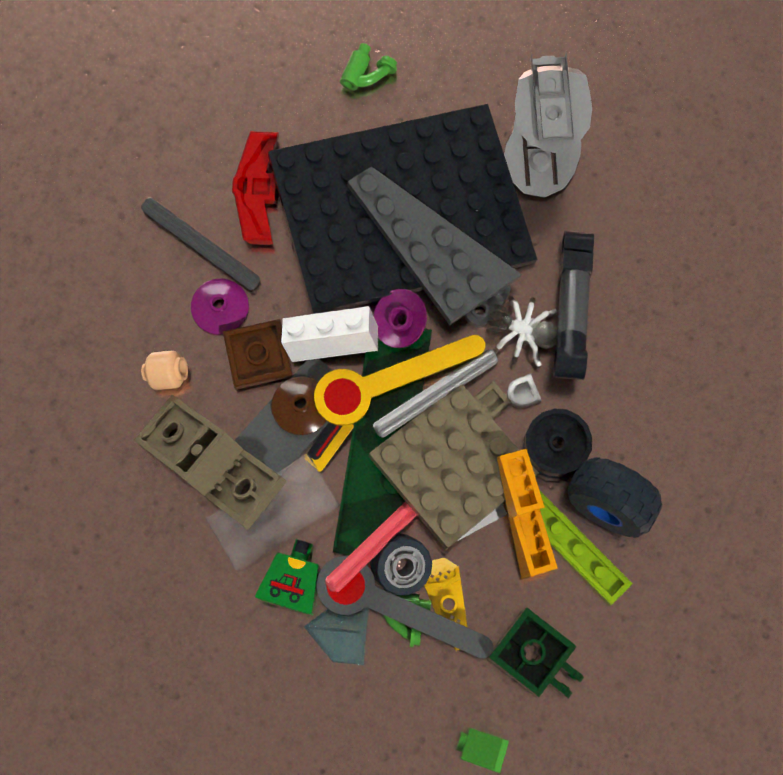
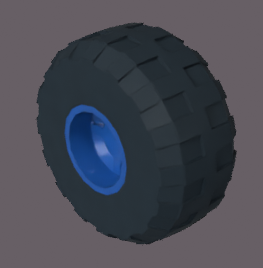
[568,457,662,538]

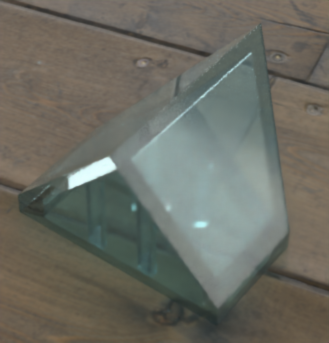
[304,607,369,665]

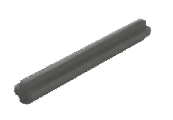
[141,197,260,290]

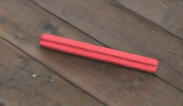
[325,501,417,592]

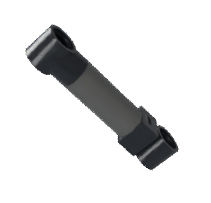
[553,231,594,380]

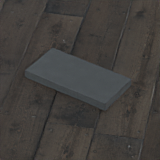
[234,359,333,477]

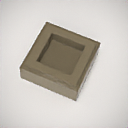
[474,381,512,420]

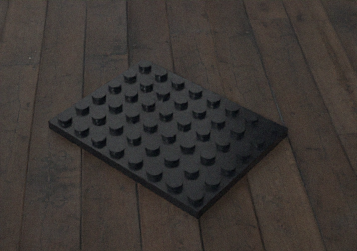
[268,104,538,314]

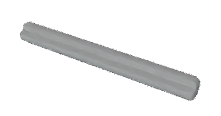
[373,349,498,437]

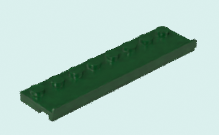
[333,329,432,556]

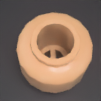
[141,351,188,390]

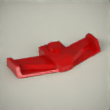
[232,131,279,245]

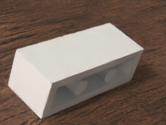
[281,306,378,362]

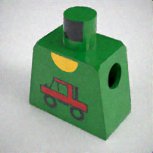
[255,539,320,616]

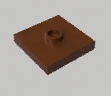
[223,319,293,390]

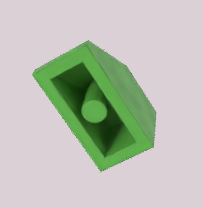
[456,727,509,773]

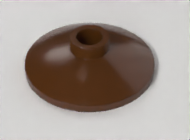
[271,376,327,435]

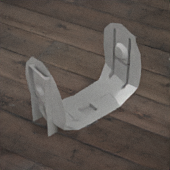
[504,52,592,197]

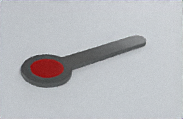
[316,556,493,658]

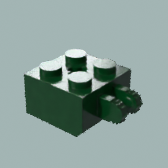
[487,607,584,699]

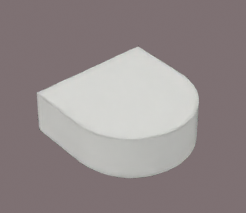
[507,374,542,409]

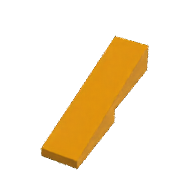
[497,449,558,579]

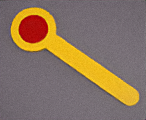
[314,335,485,426]

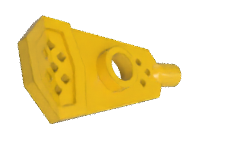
[424,558,468,651]

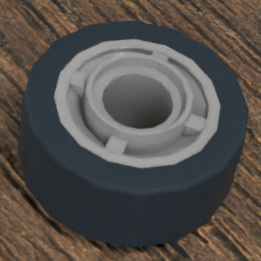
[370,534,432,595]

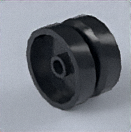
[522,408,592,482]

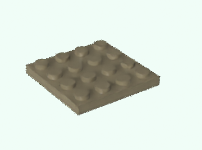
[368,384,539,549]

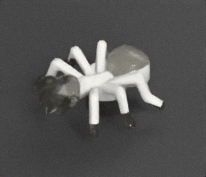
[486,296,558,368]

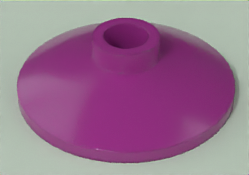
[191,278,249,335]
[373,289,427,348]

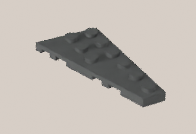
[347,166,522,325]

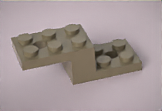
[134,395,287,530]

